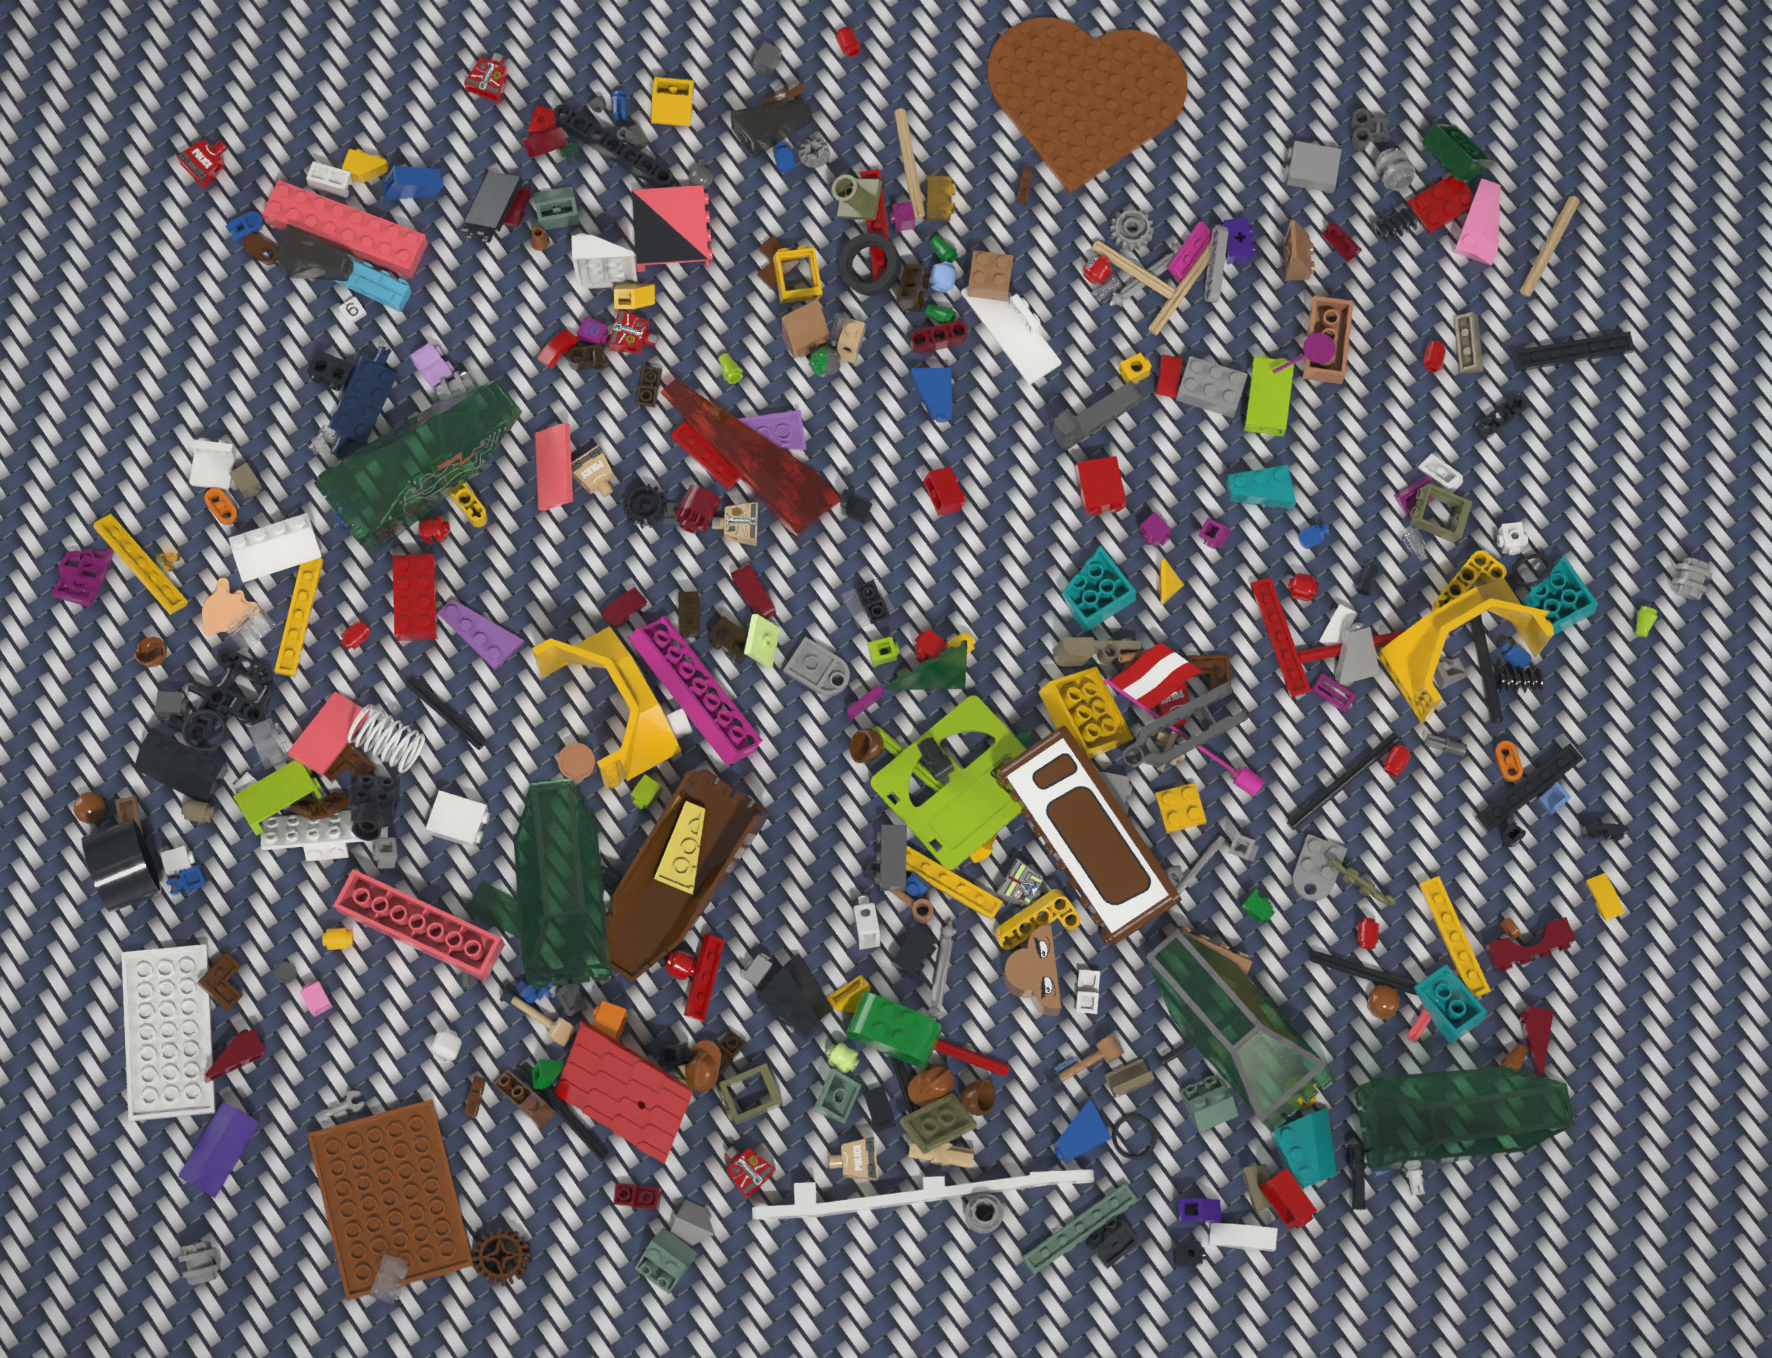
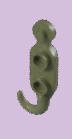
[1328,859,1396,905]

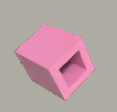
[300,981,333,1017]

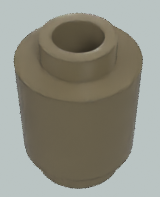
[181,799,214,824]

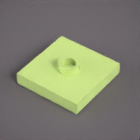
[744,614,780,667]

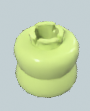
[827,1042,859,1073]

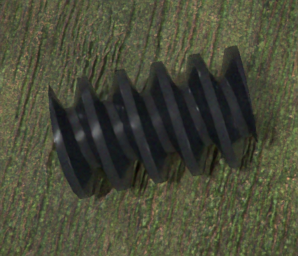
[1373,205,1418,243]
[1498,667,1543,693]

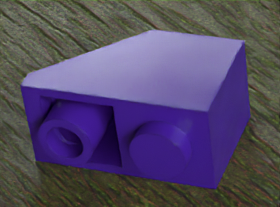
[1177,1198,1222,1224]

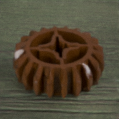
[472,1227,531,1287]

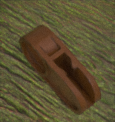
[1017,166,1034,205]
[242,233,279,265]
[465,1075,486,1118]

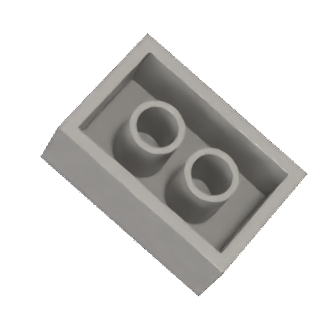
[1176,356,1248,418]

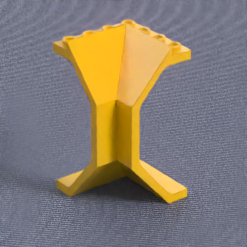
[1377,578,1554,724]
[532,626,682,789]

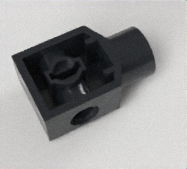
[350,774,400,841]

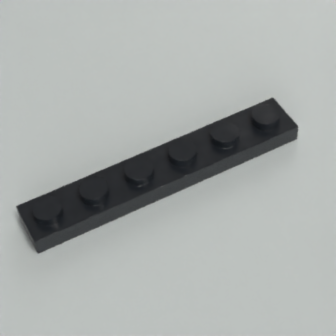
[1512,331,1635,372]
[1474,743,1584,834]

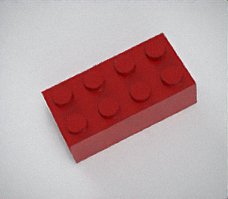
[392,554,438,641]

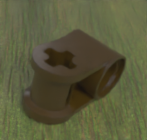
[568,344,607,371]

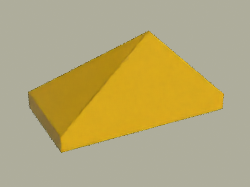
[1159,559,1184,604]
[826,975,871,1013]

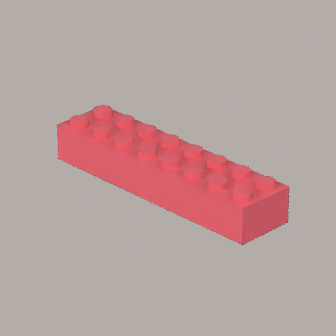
[262,180,428,278]
[333,869,505,982]

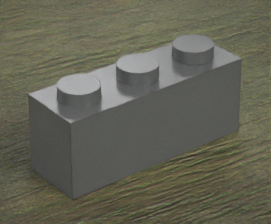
[876,825,907,891]

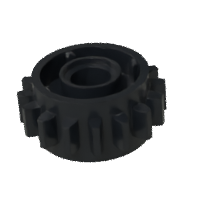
[623,484,668,529]

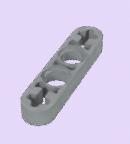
[1204,225,1228,303]

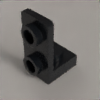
[840,485,872,524]

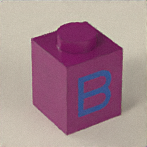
[577,316,610,346]

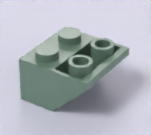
[533,186,579,230]
[1179,1074,1238,1132]
[635,1228,698,1294]

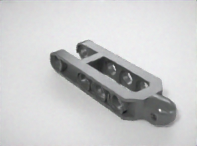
[1122,682,1249,768]

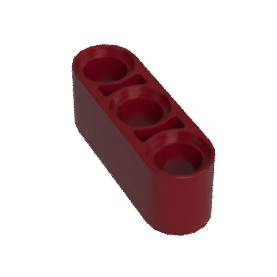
[910,321,968,354]
[730,563,777,619]

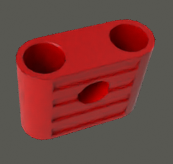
[528,105,560,135]

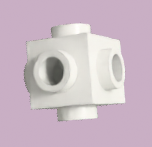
[1497,522,1528,555]

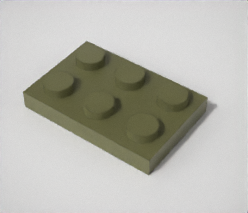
[900,1093,977,1154]

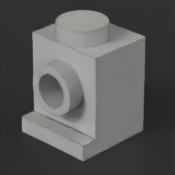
[1228,833,1259,862]
[373,838,397,869]
[740,953,772,988]

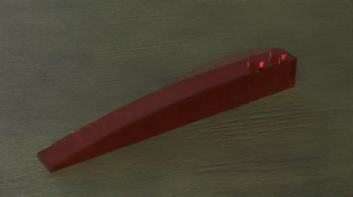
[660,378,841,540]

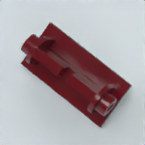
[1321,222,1362,263]

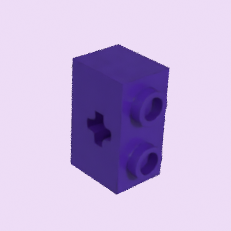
[1222,218,1255,264]

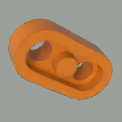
[204,488,238,525]
[1494,741,1523,782]

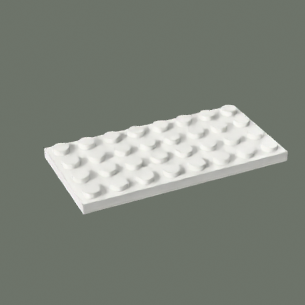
[121,944,216,1121]

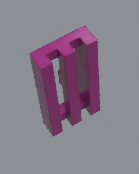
[1311,673,1357,713]
[847,685,884,721]

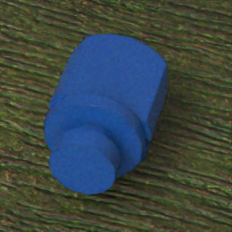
[611,90,629,121]
[774,142,795,173]
[1299,524,1330,549]
[1500,641,1531,670]

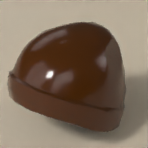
[850,728,884,763]
[961,1079,995,1116]

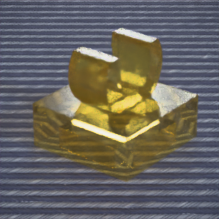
[156,552,181,572]

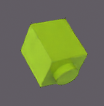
[630,775,663,810]

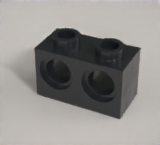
[307,349,355,392]

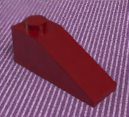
[1519,1006,1554,1076]
[204,1029,265,1084]

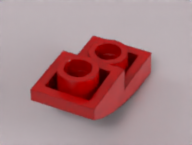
[537,329,579,369]
[1155,354,1182,398]

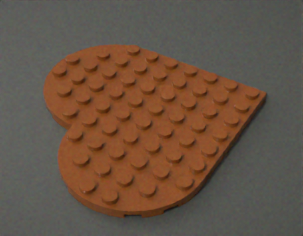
[987,17,1188,195]

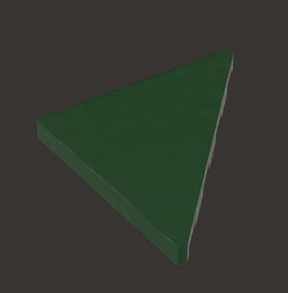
[886,640,967,690]

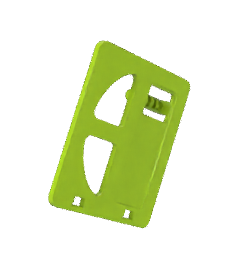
[871,695,1027,870]

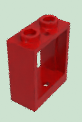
[1258,1168,1317,1230]

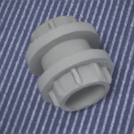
[1375,148,1415,191]
[436,370,480,403]
[1671,558,1712,600]
[965,1193,1003,1234]
[178,1240,221,1285]

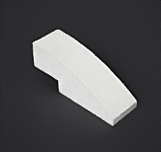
[1208,1223,1278,1252]

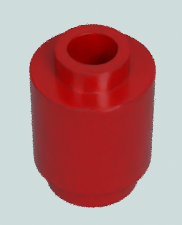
[835,27,861,58]
[1423,341,1446,372]
[340,620,371,650]
[1383,745,1411,777]
[1357,918,1379,949]

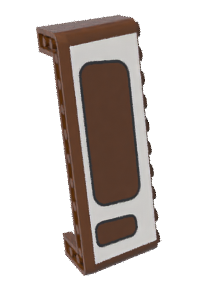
[995,725,1182,948]

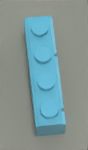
[328,253,412,312]

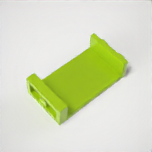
[1244,355,1294,437]
[233,760,322,836]

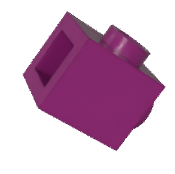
[889,202,915,232]
[1139,512,1172,548]
[1198,518,1231,549]

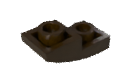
[635,365,663,408]
[717,1030,747,1079]

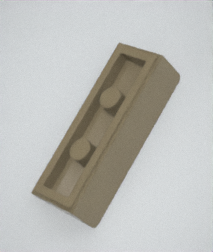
[1454,312,1484,373]

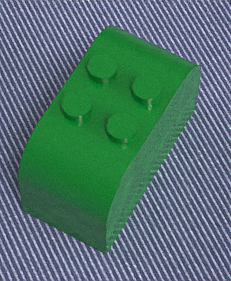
[847,992,942,1070]

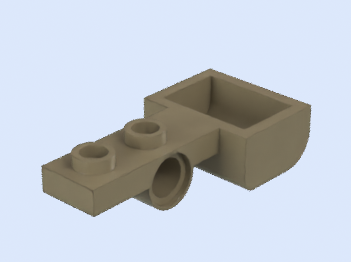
[1053,637,1141,667]

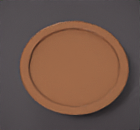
[558,743,595,780]

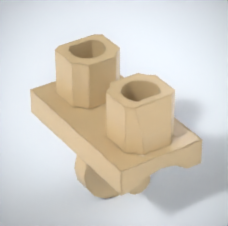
[1151,731,1185,772]

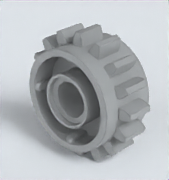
[1110,208,1154,252]

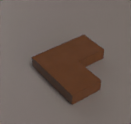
[758,82,805,110]
[757,235,800,290]
[1188,654,1231,696]
[324,743,376,783]
[197,952,243,1012]

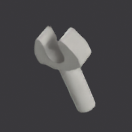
[325,1091,365,1117]

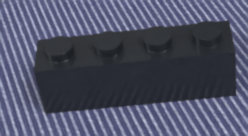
[134,727,228,803]

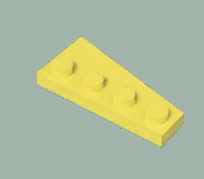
[654,801,705,894]

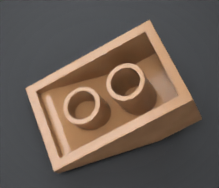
[1283,220,1315,280]
[782,299,829,359]

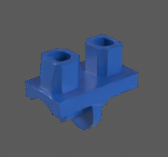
[516,965,556,1005]

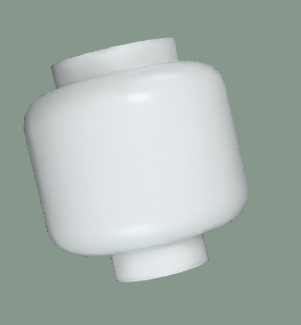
[431,1029,462,1063]

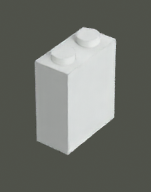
[425,790,490,848]

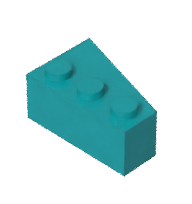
[1226,465,1296,511]

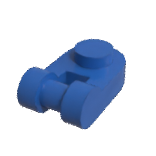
[226,211,264,244]

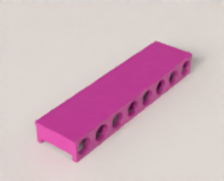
[628,616,763,766]

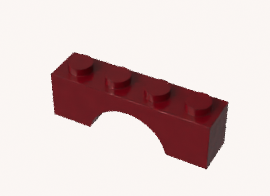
[1485,917,1576,972]

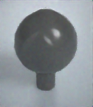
[689,159,713,189]

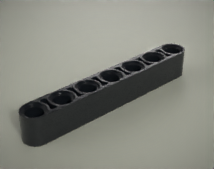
[554,104,672,188]

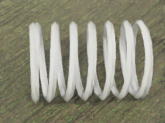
[347,704,425,773]

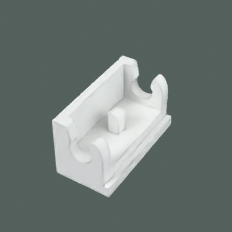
[306,161,352,198]

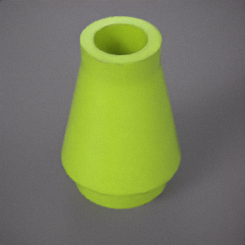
[718,353,743,384]
[1635,606,1658,638]

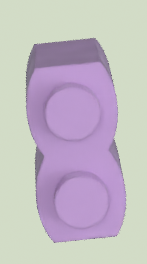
[410,342,454,391]

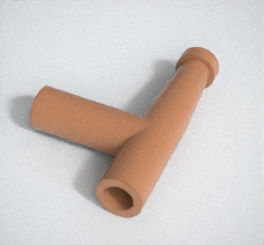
[1118,649,1149,671]

